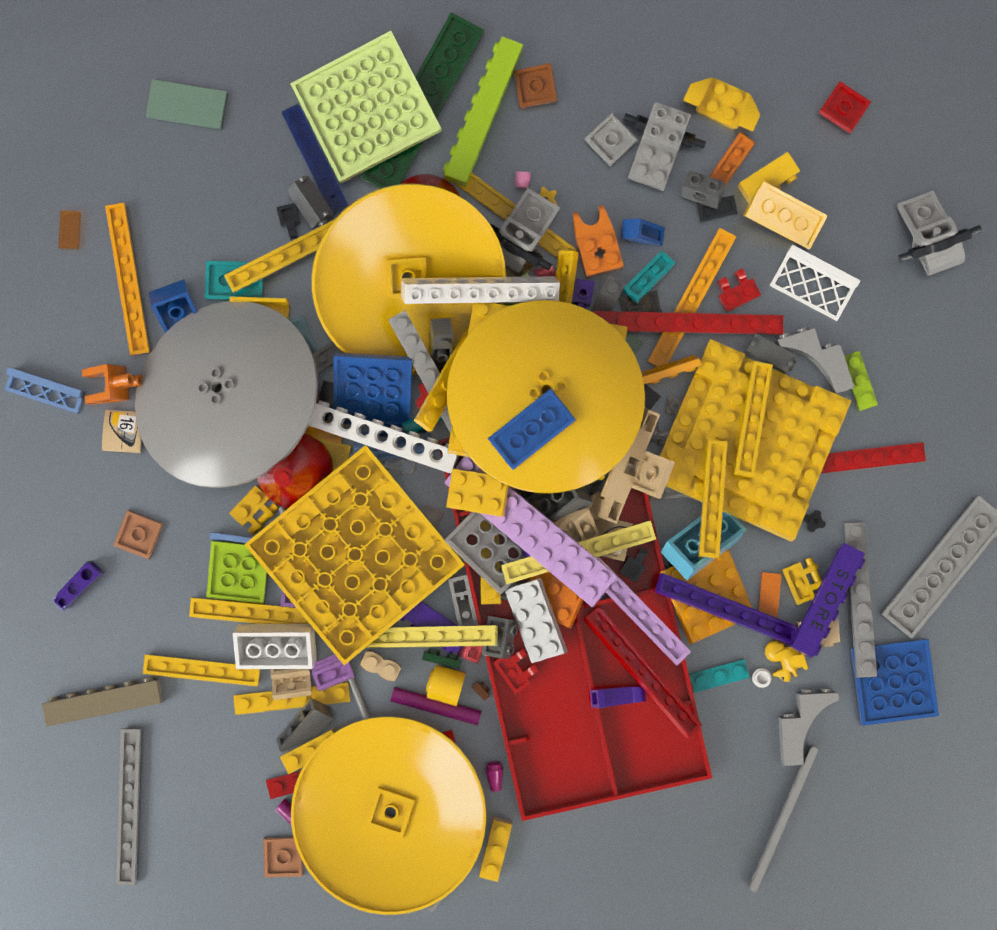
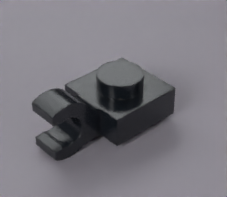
[276,203,300,239]
[619,547,648,583]

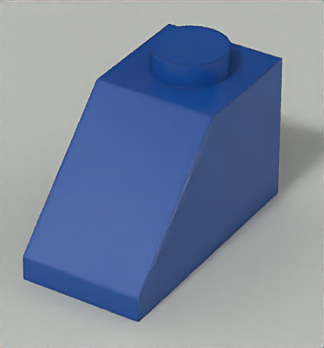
[621,219,665,246]

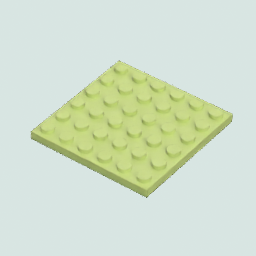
[290,31,442,183]

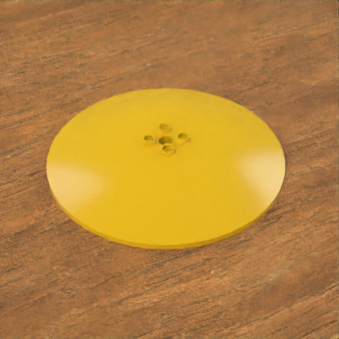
[311,184,506,375]
[447,300,645,493]
[291,716,486,915]

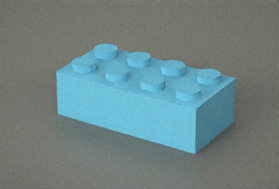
[661,512,747,580]

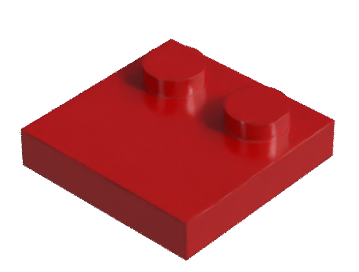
[818,81,871,134]

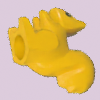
[765,640,808,682]

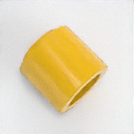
[425,665,466,706]

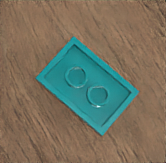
[204,261,264,300]

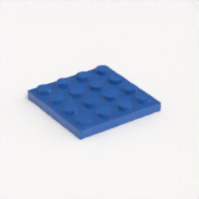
[334,352,412,427]
[850,639,939,726]

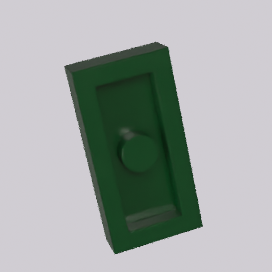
[422,649,462,669]

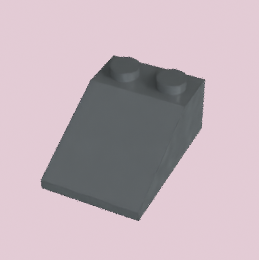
[526,486,593,522]

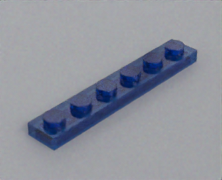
[281,104,349,214]

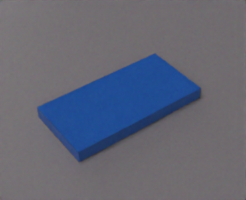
[488,389,576,470]

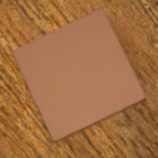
[113,510,164,559]
[263,837,304,878]

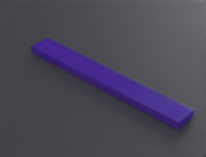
[655,573,798,645]

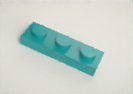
[623,251,676,303]
[689,659,750,693]

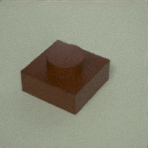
[471,681,490,701]

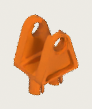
[82,364,142,405]

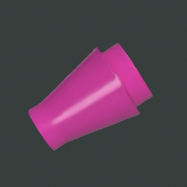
[485,761,504,792]

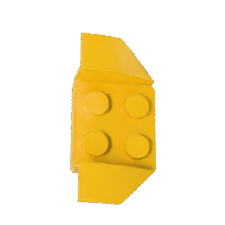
[683,77,760,132]

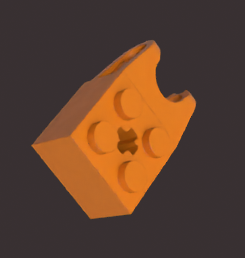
[573,205,624,279]

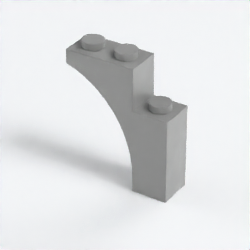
[775,327,854,394]
[778,688,839,766]

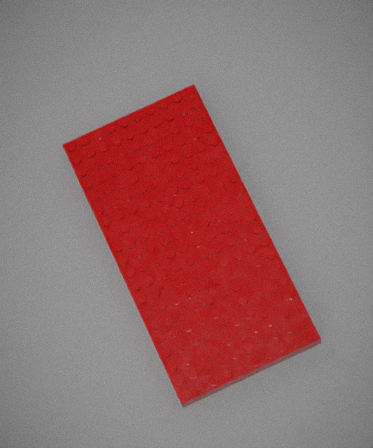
[438,437,712,821]

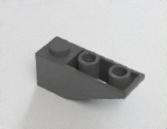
[429,318,454,373]

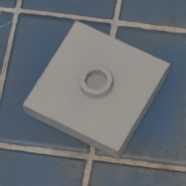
[584,113,638,167]

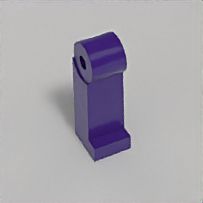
[52,560,105,611]
[590,686,646,708]

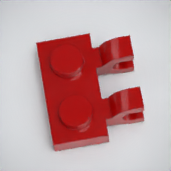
[717,268,761,313]
[493,647,539,694]

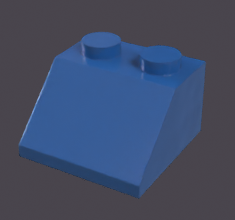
[149,279,197,333]

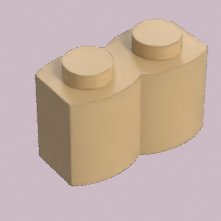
[360,650,402,681]

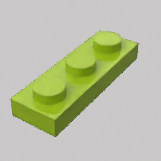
[844,351,878,411]

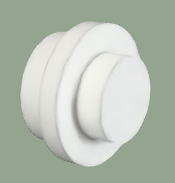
[752,668,772,688]

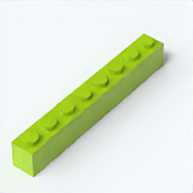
[443,36,523,188]

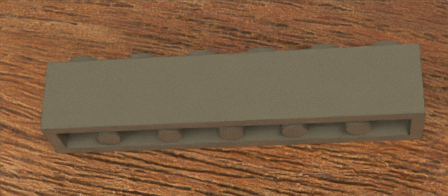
[42,676,164,727]

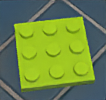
[206,540,268,604]

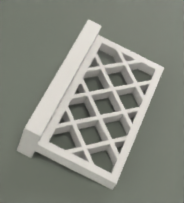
[769,245,861,321]

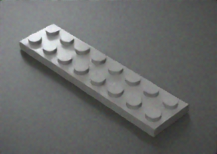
[881,495,997,639]

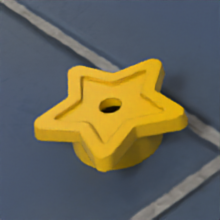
[539,186,557,206]

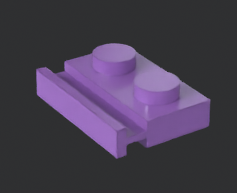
[312,654,355,691]

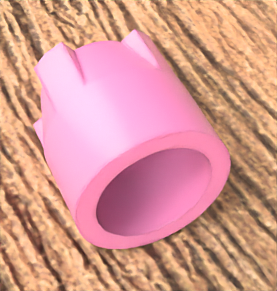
[515,172,531,189]

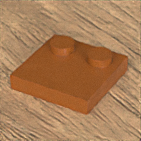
[514,63,558,109]

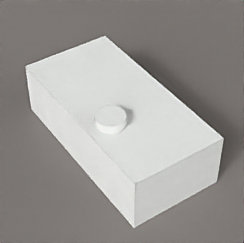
[233,624,317,669]

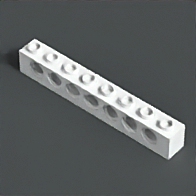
[401,276,560,304]
[309,400,459,474]

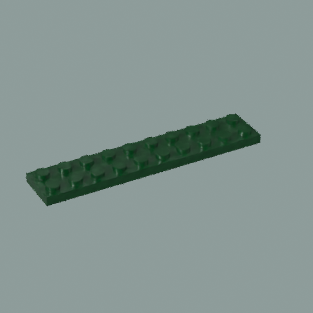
[360,12,484,189]

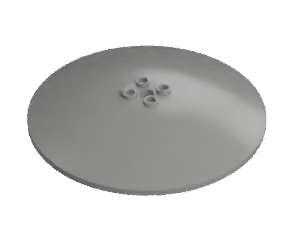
[135,301,318,488]

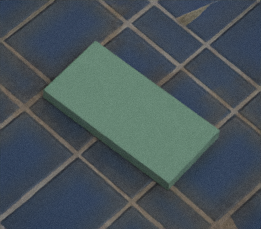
[146,79,228,130]

